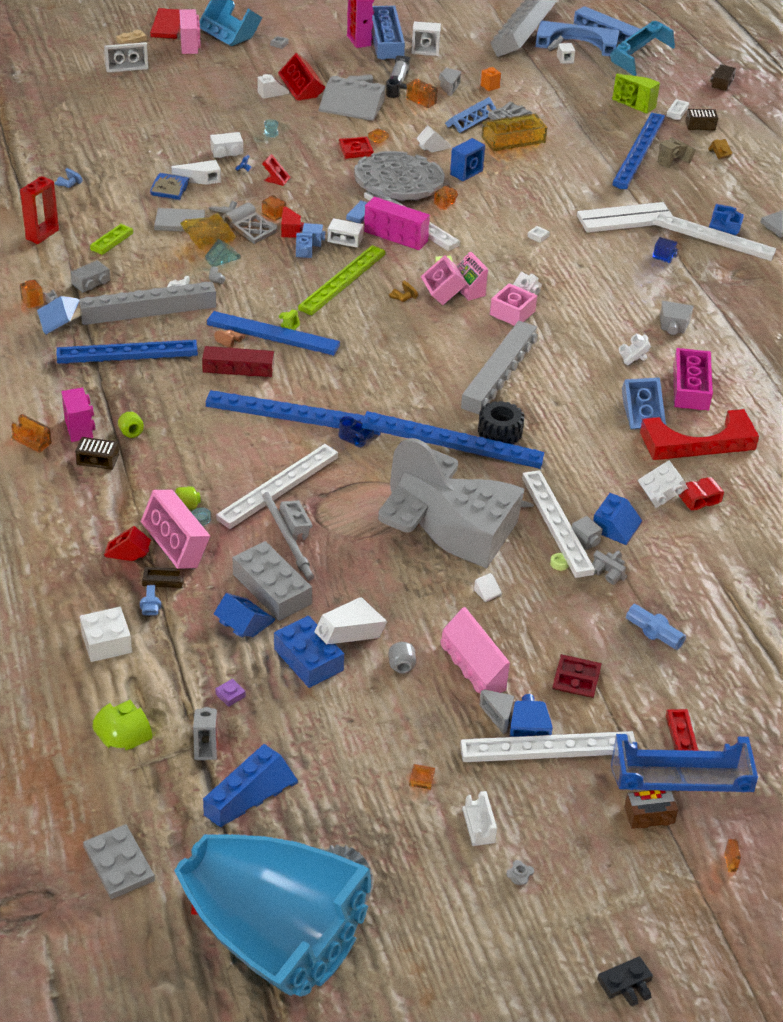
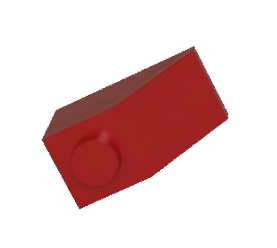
[281,207,304,238]
[104,526,151,561]

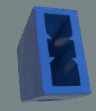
[509,694,553,737]

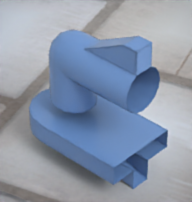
[55,168,83,188]

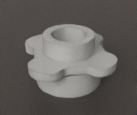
[506,860,534,885]

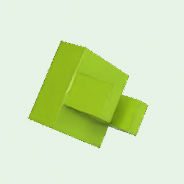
[279,310,300,330]

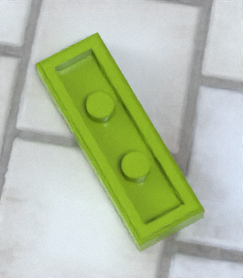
[90,224,133,255]

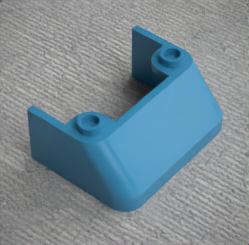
[610,21,675,76]

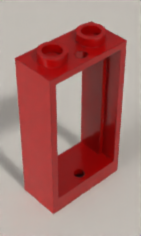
[20,176,59,244]

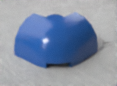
[709,204,744,236]

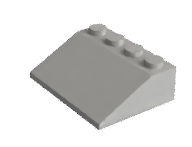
[319,76,385,121]

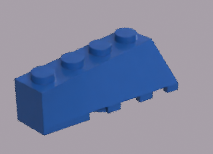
[203,744,298,827]

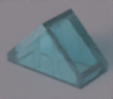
[205,239,241,267]

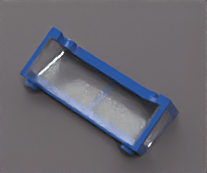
[611,734,758,793]

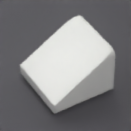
[474,573,502,602]

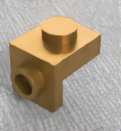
[708,139,733,160]

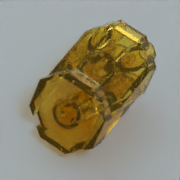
[180,212,237,250]

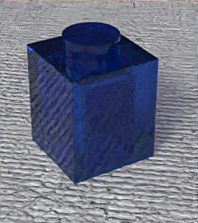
[653,237,679,263]

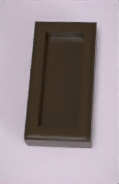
[142,567,185,588]

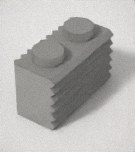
[70,260,110,293]

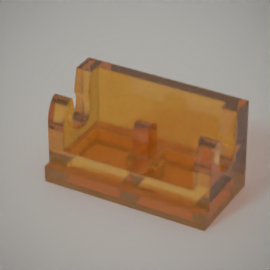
[11,414,52,453]

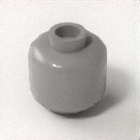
[388,642,416,673]

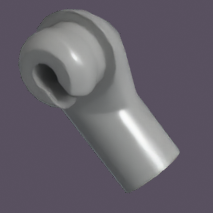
[209,266,225,284]

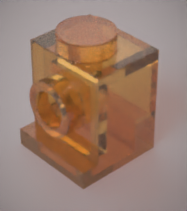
[434,185,458,210]

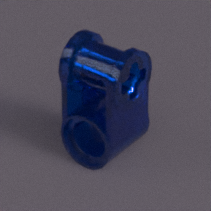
[338,416,374,448]

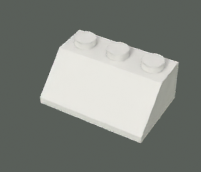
[104,42,148,72]

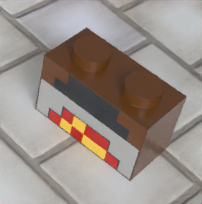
[624,790,678,829]

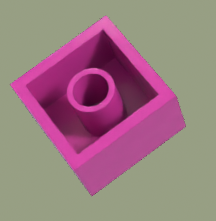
[61,387,96,442]

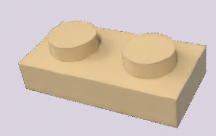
[116,30,147,44]

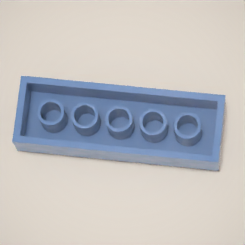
[372,6,405,60]

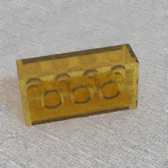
[481,113,548,152]

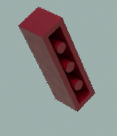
[202,346,274,377]

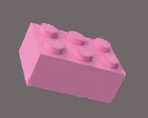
[179,9,201,54]

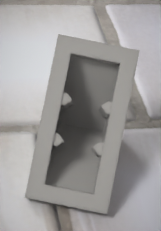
[479,689,514,734]

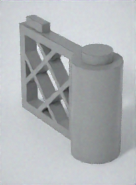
[222,203,277,244]

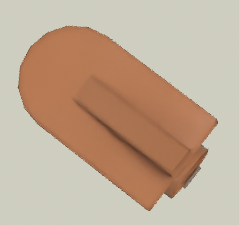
[214,330,246,348]

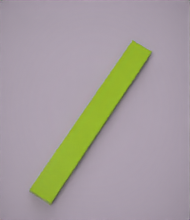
[298,245,385,316]

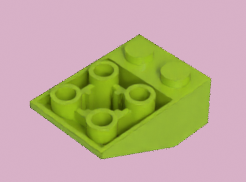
[612,73,660,114]

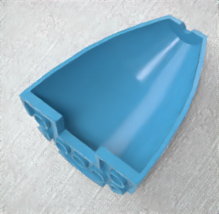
[174,835,371,997]

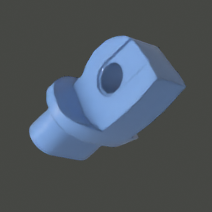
[140,585,161,616]

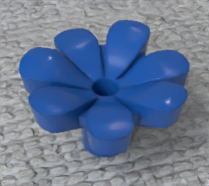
[235,155,251,171]

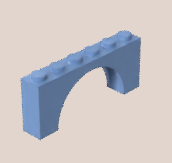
[536,21,619,56]

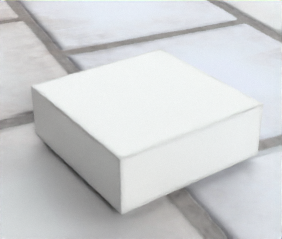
[528,226,550,243]

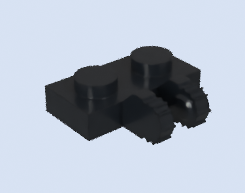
[597,956,653,1007]

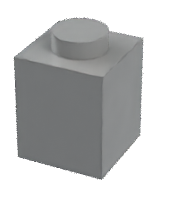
[572,516,602,551]

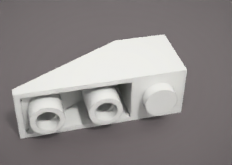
[171,160,221,185]

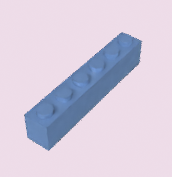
[574,6,647,48]

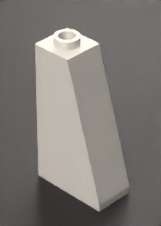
[314,598,387,644]

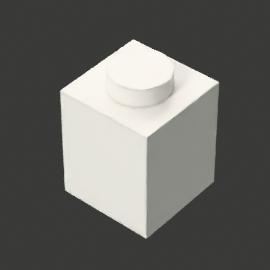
[557,43,575,64]

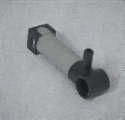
[386,55,412,98]

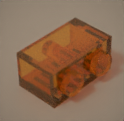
[406,79,438,108]

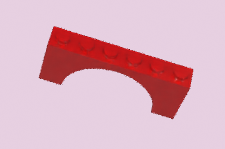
[640,409,759,460]

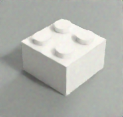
[412,21,441,56]
[80,607,132,662]

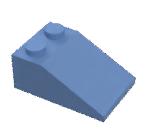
[622,378,666,430]

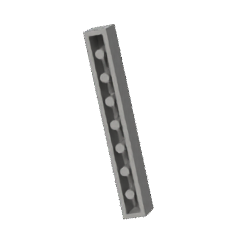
[79,282,216,325]
[461,321,538,414]

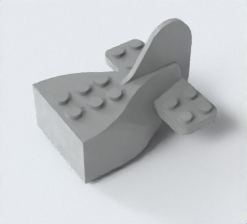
[378,438,524,569]

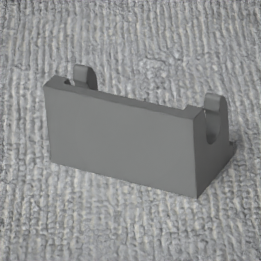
[279,500,313,542]

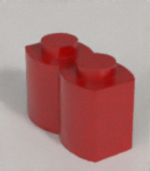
[678,477,724,510]

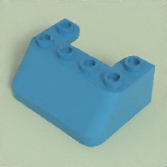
[199,0,263,46]

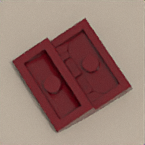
[552,654,602,698]

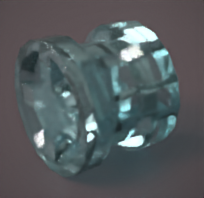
[264,119,279,137]

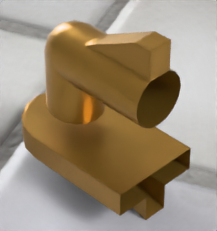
[388,280,419,302]

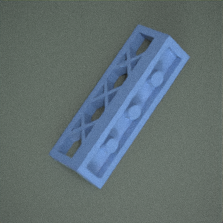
[445,97,496,133]

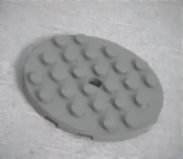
[354,151,445,201]

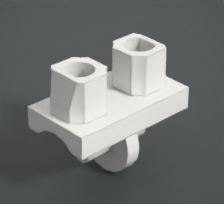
[619,334,651,366]

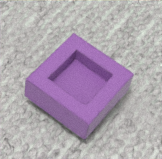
[215,679,246,707]

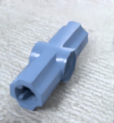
[626,604,686,650]

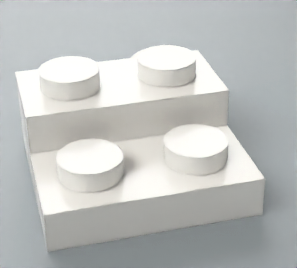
[638,460,688,508]

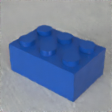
[274,615,344,688]

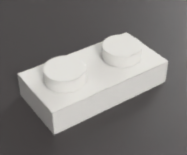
[667,99,689,120]

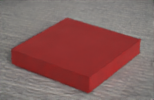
[339,136,374,159]

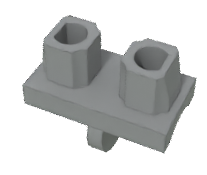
[592,551,627,585]

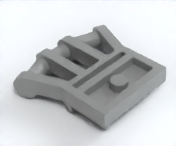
[488,102,537,129]

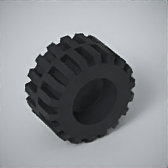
[478,401,525,445]

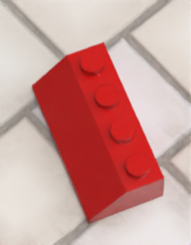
[278,53,326,101]

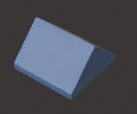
[37,296,80,334]

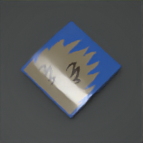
[150,173,189,200]

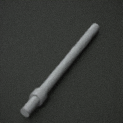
[262,492,314,581]

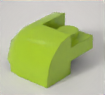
[92,699,153,751]

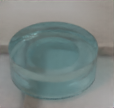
[192,507,211,525]

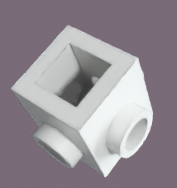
[513,271,542,295]

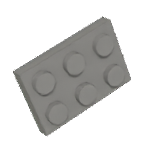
[83,824,155,900]

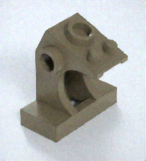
[657,138,696,168]

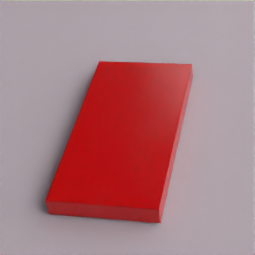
[150,8,183,39]

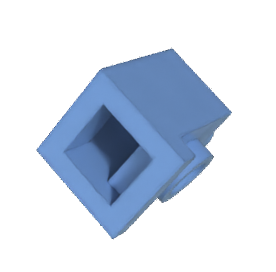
[296,233,313,258]

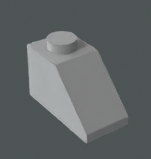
[439,68,461,96]

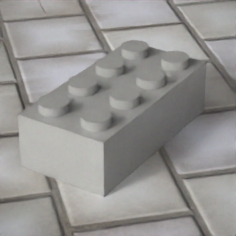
[232,541,312,621]

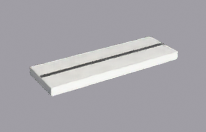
[577,202,672,233]

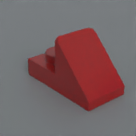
[262,154,291,186]

